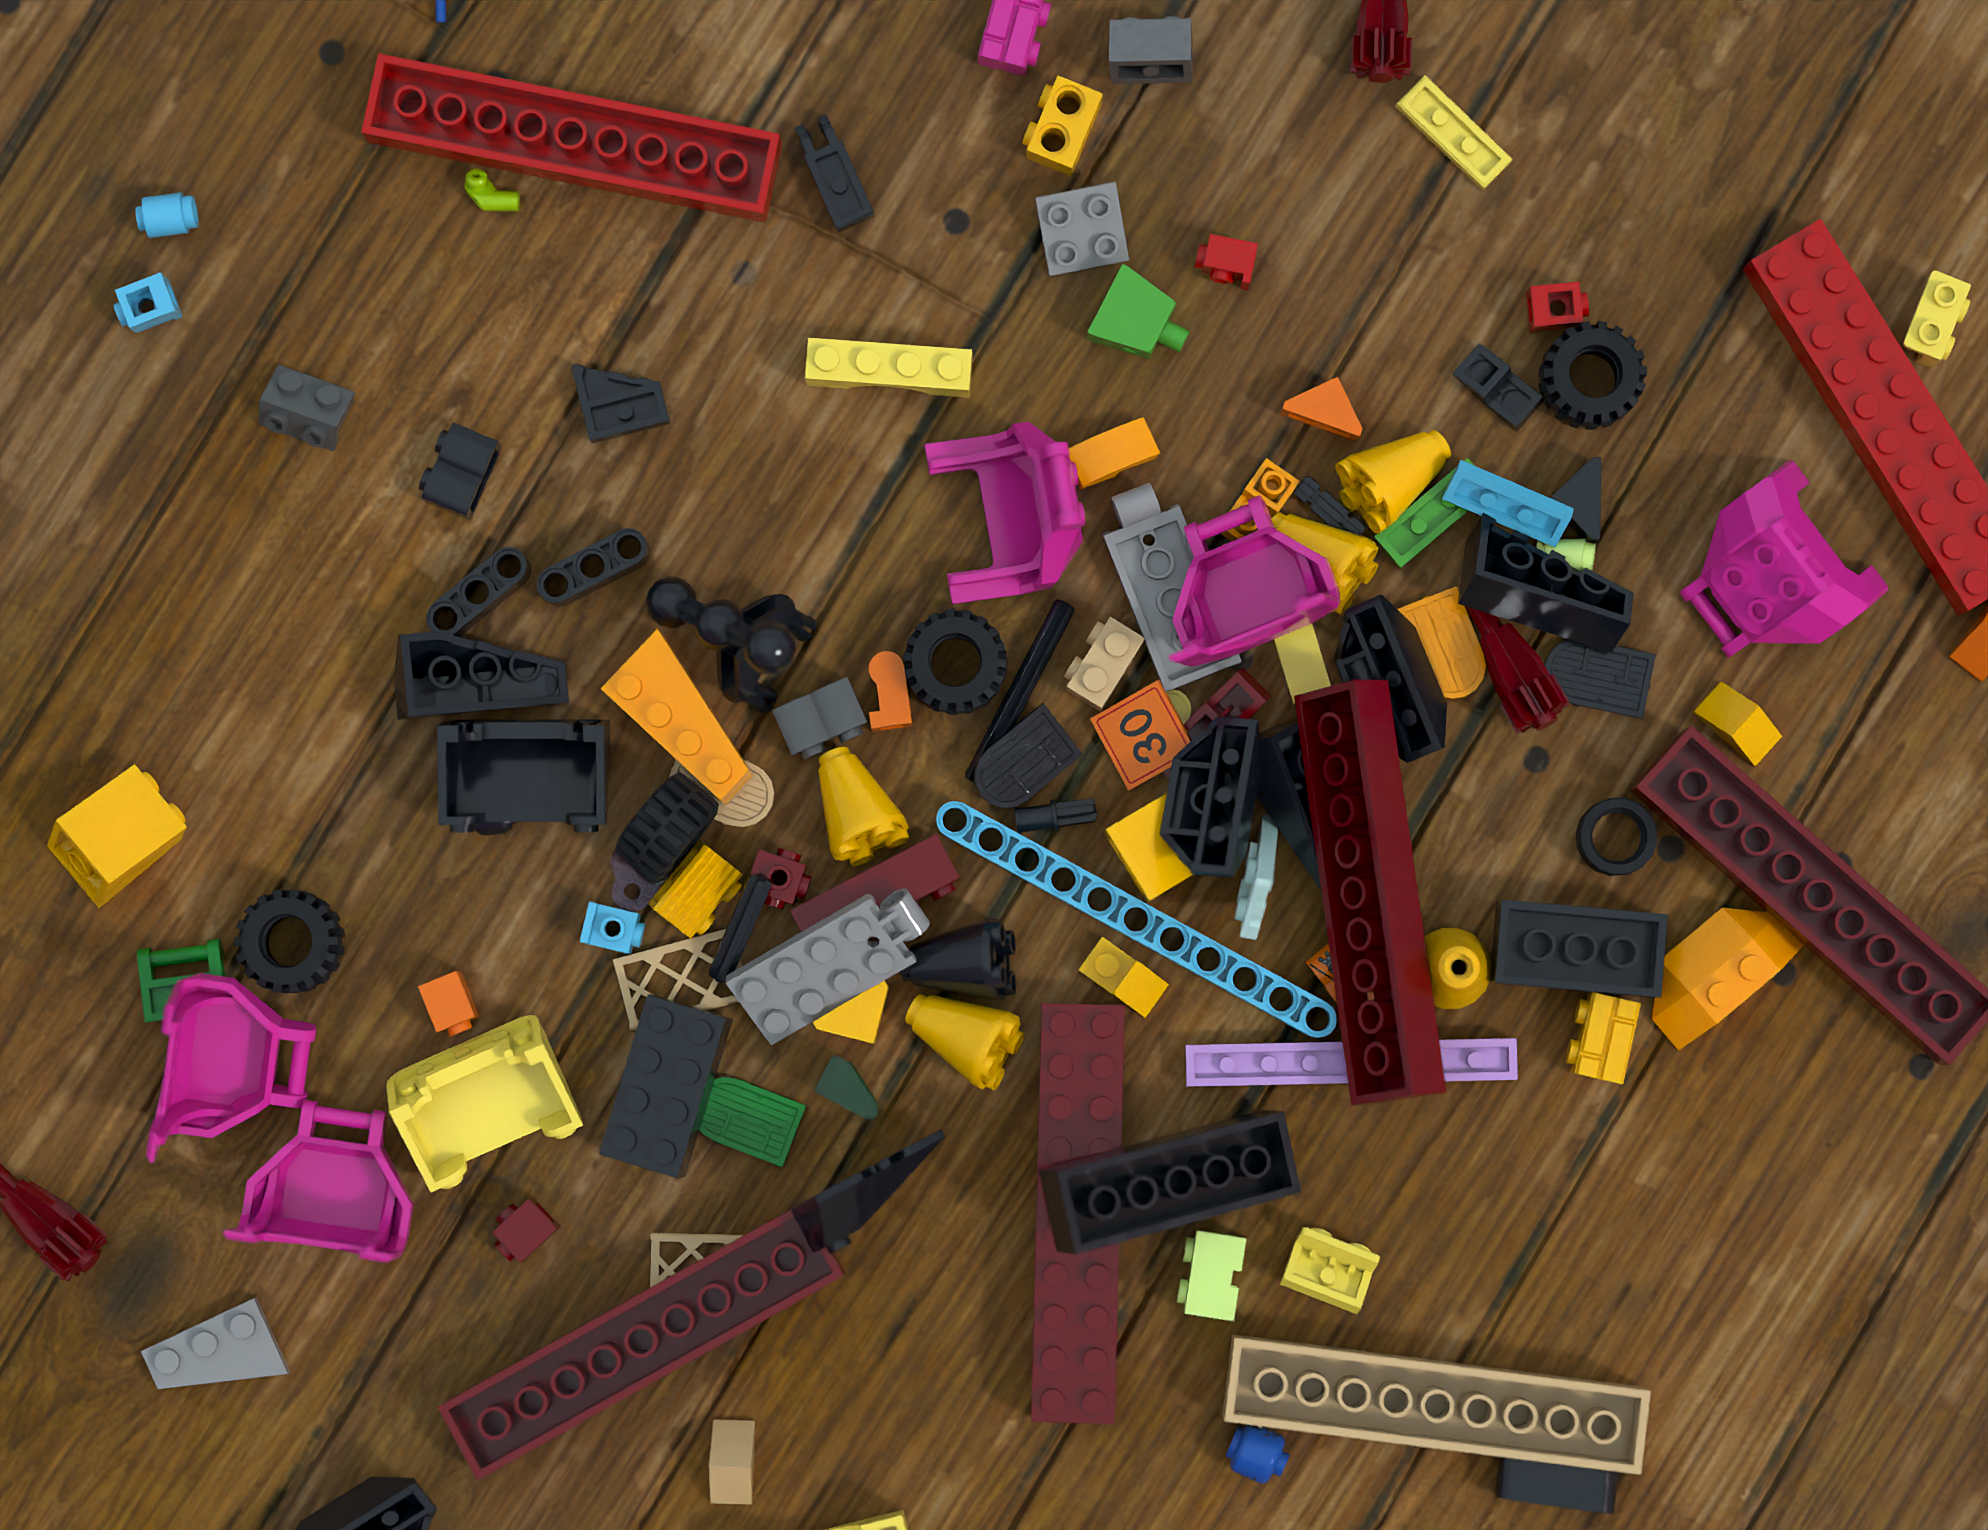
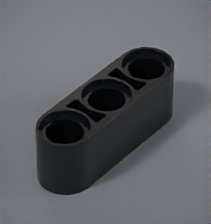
[537,528,650,607]
[426,547,531,637]
[1494,1457,1619,1514]

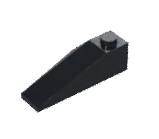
[394,631,569,720]
[1256,718,1321,890]

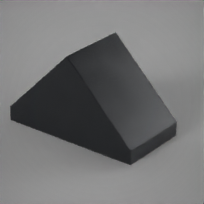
[1551,457,1601,543]

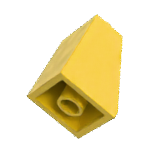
[47,764,187,908]
[1104,793,1194,903]

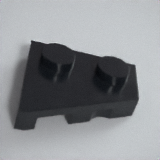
[571,364,671,444]

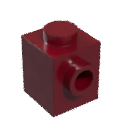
[492,1197,561,1263]

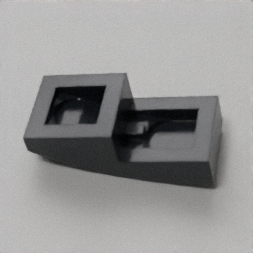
[1453,343,1544,432]

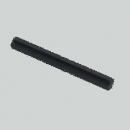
[965,599,1074,783]

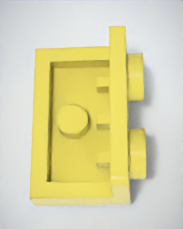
[1902,271,1971,368]
[1280,1227,1380,1314]

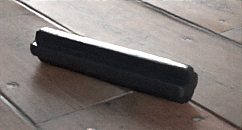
[708,873,772,983]

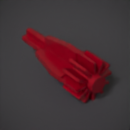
[1350,0,1412,83]
[1465,606,1570,734]
[0,1164,108,1281]

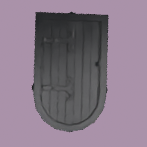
[1544,640,1656,719]
[973,703,1083,808]

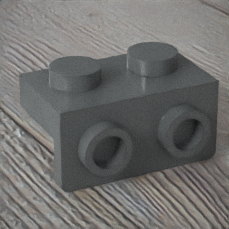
[259,365,355,451]

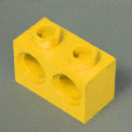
[1022,76,1103,177]

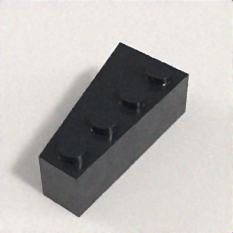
[1458,513,1634,653]

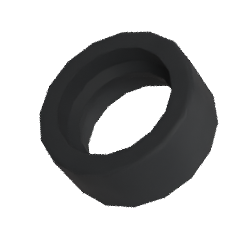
[1576,797,1657,876]

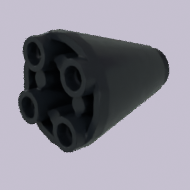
[900,918,1017,1000]

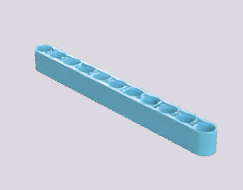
[936,801,1337,1038]

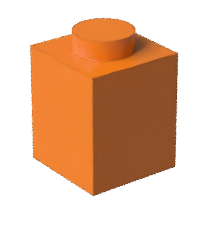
[418,971,480,1037]

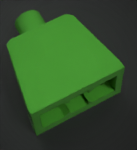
[1087,264,1190,359]

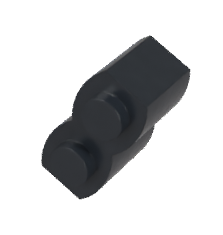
[419,423,502,520]

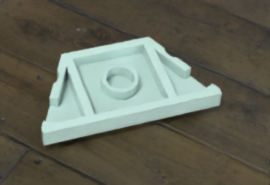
[1234,814,1278,940]

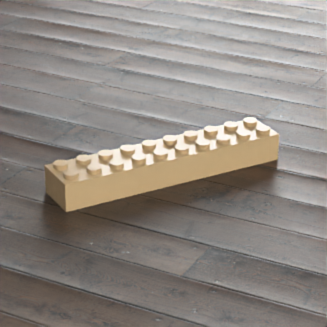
[1222,1334,1651,1475]

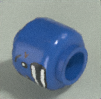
[1225,1424,1290,1484]

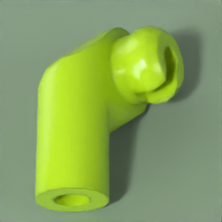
[464,169,520,211]

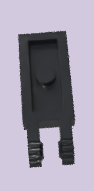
[795,114,875,233]

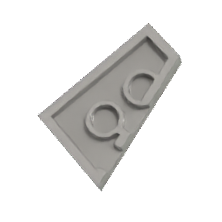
[141,1297,291,1389]

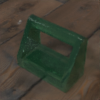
[814,1054,881,1119]

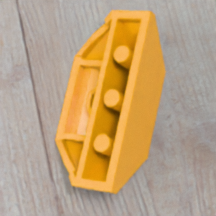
[1651,908,1804,1050]

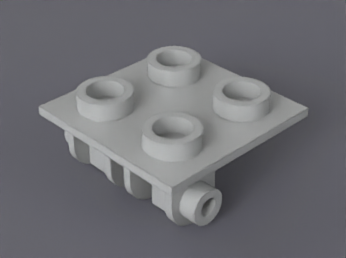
[1035,181,1129,276]

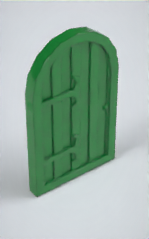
[700,1077,807,1167]

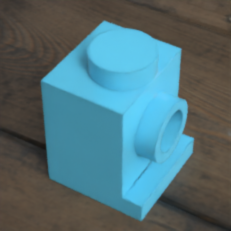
[114,272,183,333]
[580,902,646,954]

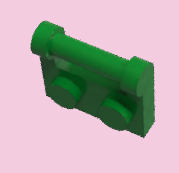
[137,938,225,1023]

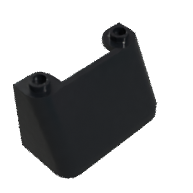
[437,719,610,833]

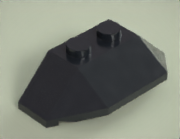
[1334,594,1447,763]
[1160,717,1259,878]
[295,1477,437,1530]

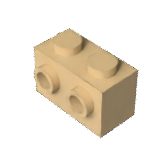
[1064,617,1145,712]

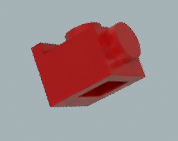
[1194,234,1258,290]
[1525,281,1589,333]

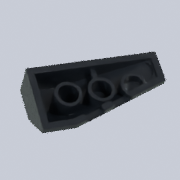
[790,1129,945,1254]

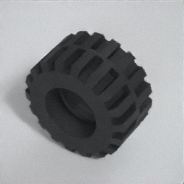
[1538,321,1647,430]
[903,609,1007,716]
[615,772,719,884]
[234,889,345,993]

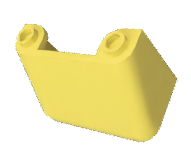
[386,1015,583,1192]

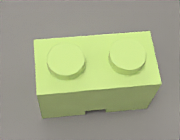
[1177,1229,1246,1321]

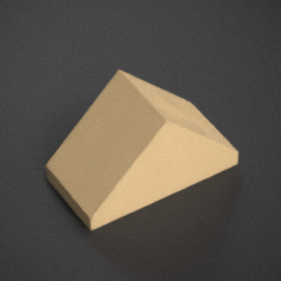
[709,1419,755,1504]

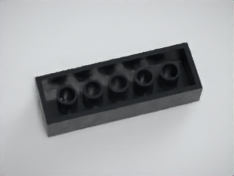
[1039,1110,1301,1255]

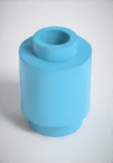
[136,192,199,238]

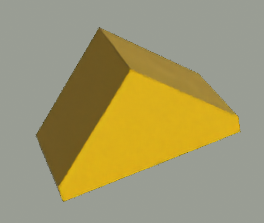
[1693,682,1782,767]
[813,980,889,1044]

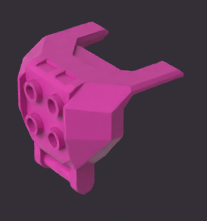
[924,422,1085,604]
[1679,460,1888,658]
[1168,495,1340,667]
[146,973,317,1163]
[224,1100,414,1262]

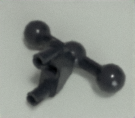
[646,577,817,714]

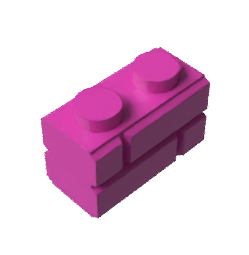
[978,0,1052,76]

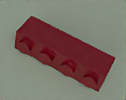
[790,834,960,932]

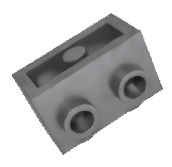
[1109,16,1193,84]

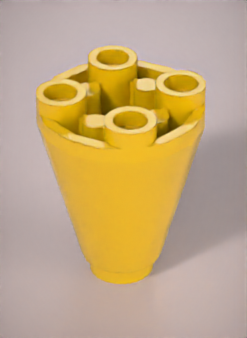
[1335,430,1451,534]
[1272,512,1378,615]
[818,747,910,867]
[1425,928,1491,1009]
[905,994,1025,1091]

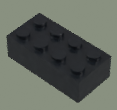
[1489,900,1668,998]
[599,994,733,1178]

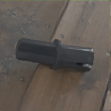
[1014,798,1097,834]

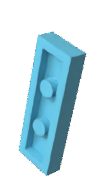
[1442,460,1574,547]

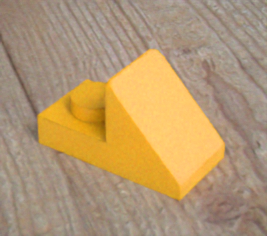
[1078,937,1169,1018]

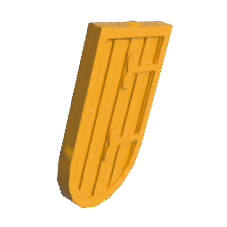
[1397,586,1486,699]

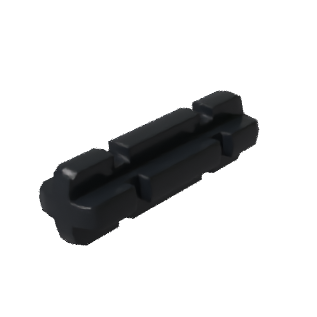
[1294,476,1366,535]

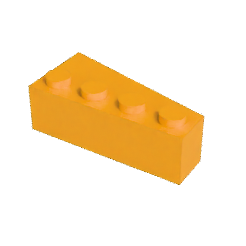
[601,629,754,805]

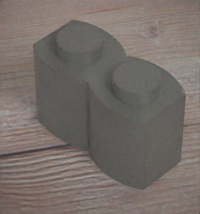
[772,677,868,760]

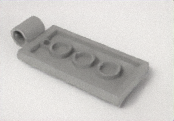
[1101,482,1242,692]
[725,888,930,1045]

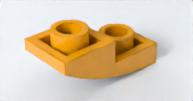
[1069,417,1160,489]
[1220,458,1300,541]

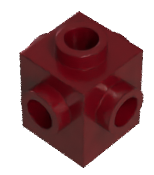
[750,847,812,910]

